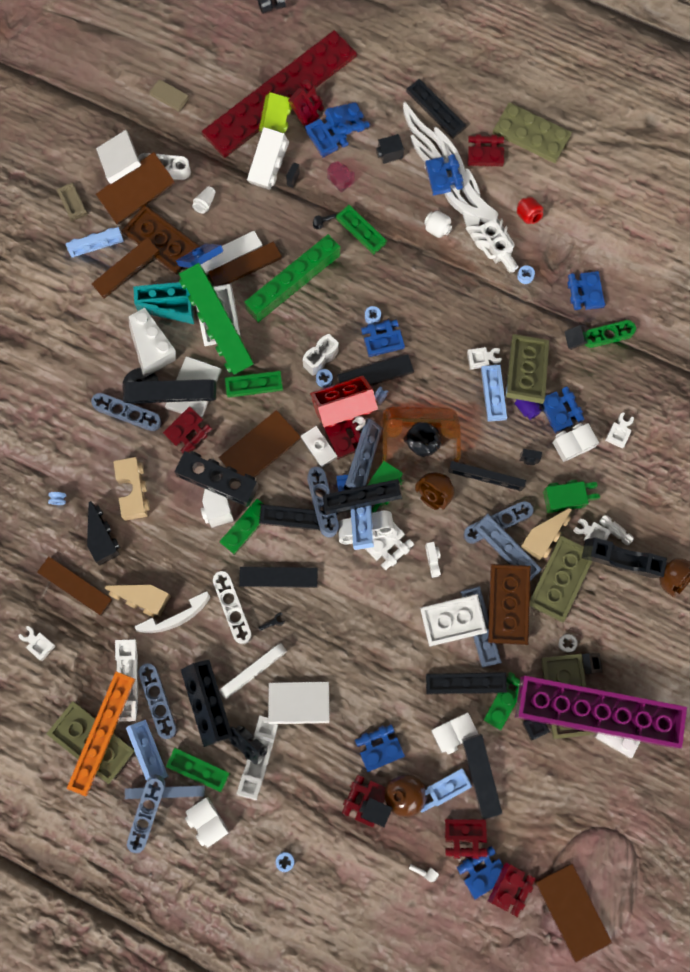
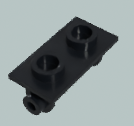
[229,725,268,765]

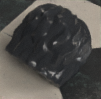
[403,420,442,457]

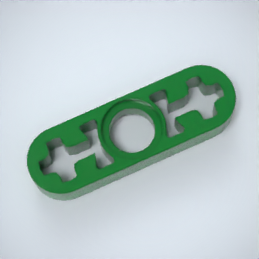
[584,320,636,348]

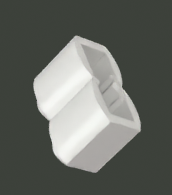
[303,334,339,376]
[553,423,599,462]
[431,712,478,755]
[185,797,230,848]

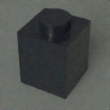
[376,134,404,164]
[359,797,392,828]

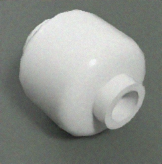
[424,211,452,238]

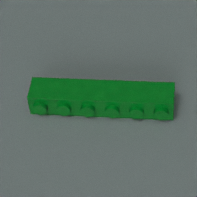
[245,234,340,323]
[179,263,255,375]

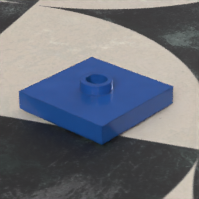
[176,244,224,268]

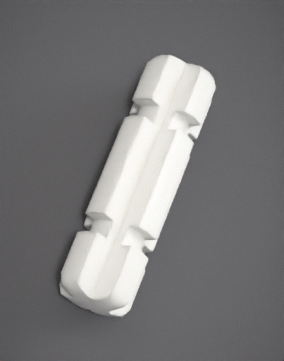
[599,515,634,546]

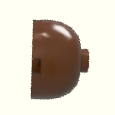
[415,472,454,510]
[659,558,690,598]
[384,775,427,817]

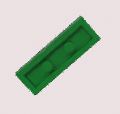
[336,205,387,255]
[225,371,283,398]
[219,499,263,555]
[166,748,230,792]

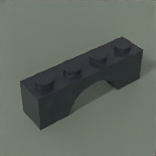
[582,537,667,578]

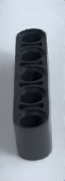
[123,379,217,404]

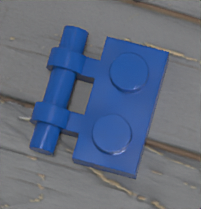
[325,102,370,135]
[305,117,349,158]
[425,154,463,196]
[567,271,605,310]
[361,319,405,357]
[540,386,585,433]
[355,724,405,772]
[456,846,504,899]

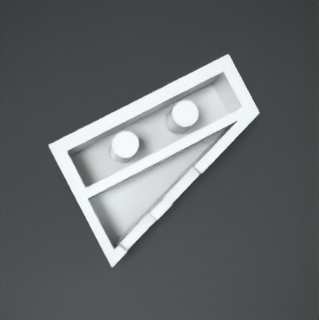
[247,127,289,190]
[129,308,176,378]

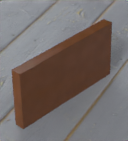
[96,152,176,225]
[121,205,200,275]
[218,410,301,484]
[488,564,531,645]
[535,863,612,963]

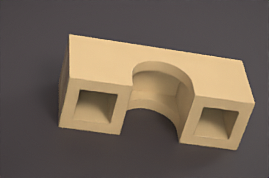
[113,457,150,521]

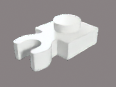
[467,347,502,370]
[605,412,634,449]
[573,518,611,540]
[425,542,441,578]
[18,626,56,661]

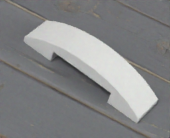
[135,591,211,633]
[115,639,138,722]
[237,716,278,800]

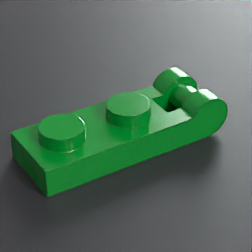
[483,671,520,731]

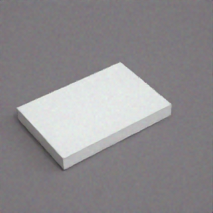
[96,130,141,184]
[165,357,221,417]
[420,594,487,647]
[268,682,329,724]

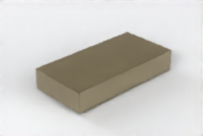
[150,79,189,112]
[56,182,88,222]

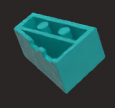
[133,282,194,324]

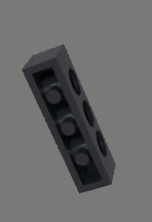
[174,451,258,508]
[181,659,233,747]

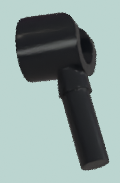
[313,213,336,230]
[259,613,286,631]

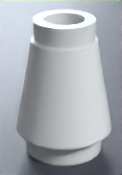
[192,186,216,214]

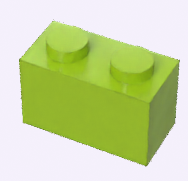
[259,92,291,133]

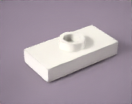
[301,426,337,468]

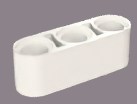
[138,153,191,180]
[338,511,394,544]

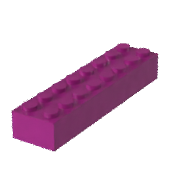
[515,676,687,748]

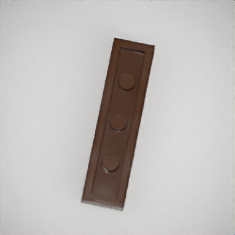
[92,237,160,299]
[208,241,282,286]
[37,556,112,616]

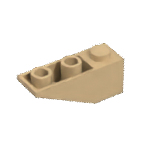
[520,508,572,561]
[105,585,171,618]

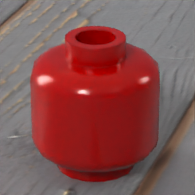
[516,197,543,224]

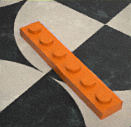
[66,671,136,796]

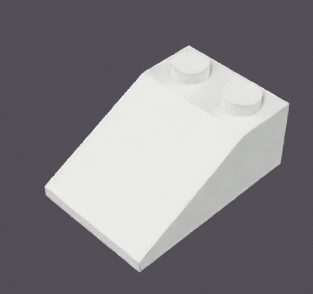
[196,283,241,346]
[201,459,234,528]

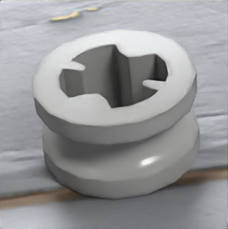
[558,634,577,653]

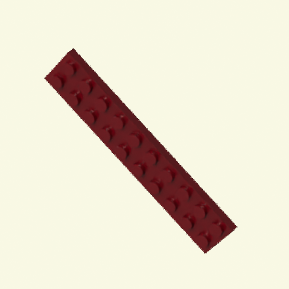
[201,30,357,158]

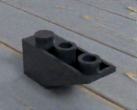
[87,501,121,566]

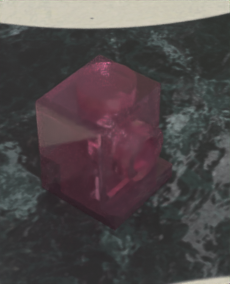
[327,161,355,193]

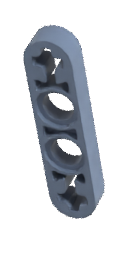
[91,393,162,431]
[307,467,339,537]
[463,501,533,544]
[139,663,177,739]
[127,775,165,853]
[125,786,205,799]

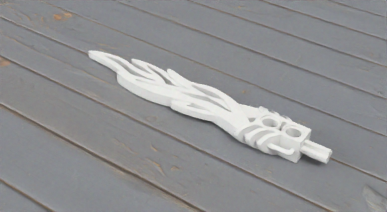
[403,102,519,273]

